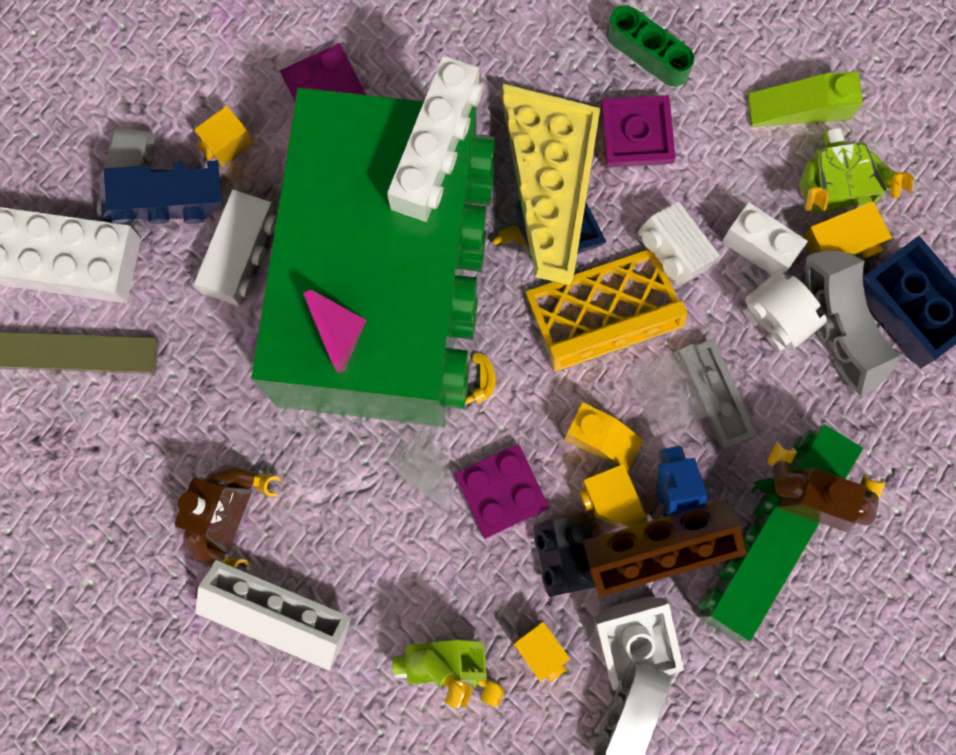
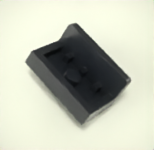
[534,514,596,597]

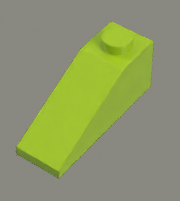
[747,71,863,127]

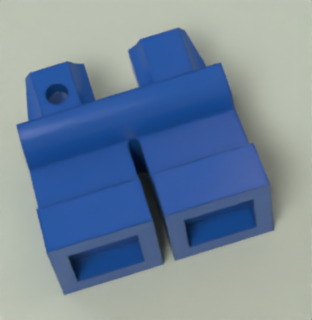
[656,446,707,517]

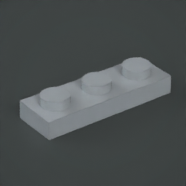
[679,339,758,451]

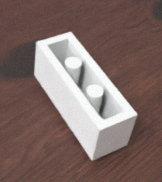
[194,189,277,306]

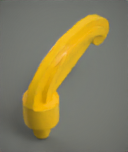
[492,226,530,251]
[466,353,496,404]

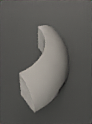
[805,251,900,396]

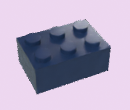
[863,235,956,369]

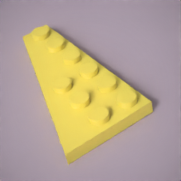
[500,84,600,285]

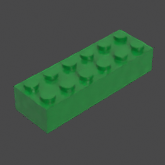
[698,424,863,642]

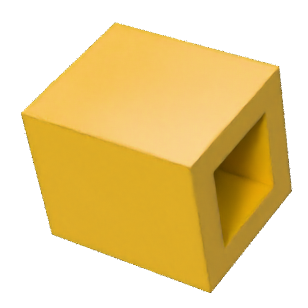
[194,106,254,167]
[513,622,570,682]

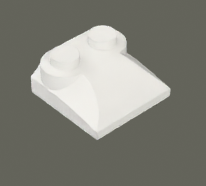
[594,597,684,691]

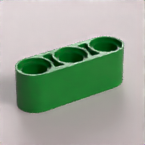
[607,5,695,87]

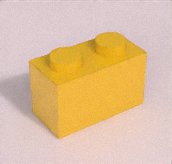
[803,201,892,261]

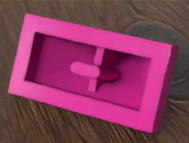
[303,290,366,373]

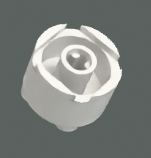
[743,269,827,352]

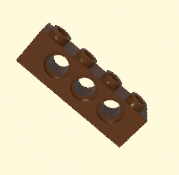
[583,499,746,597]

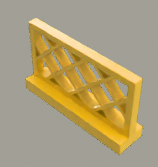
[525,249,688,372]

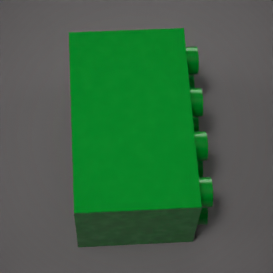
[251,88,495,427]

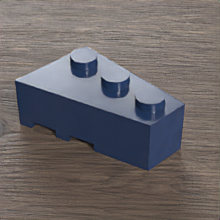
[99,160,222,224]

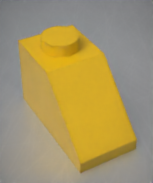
[564,402,643,472]
[578,464,648,529]

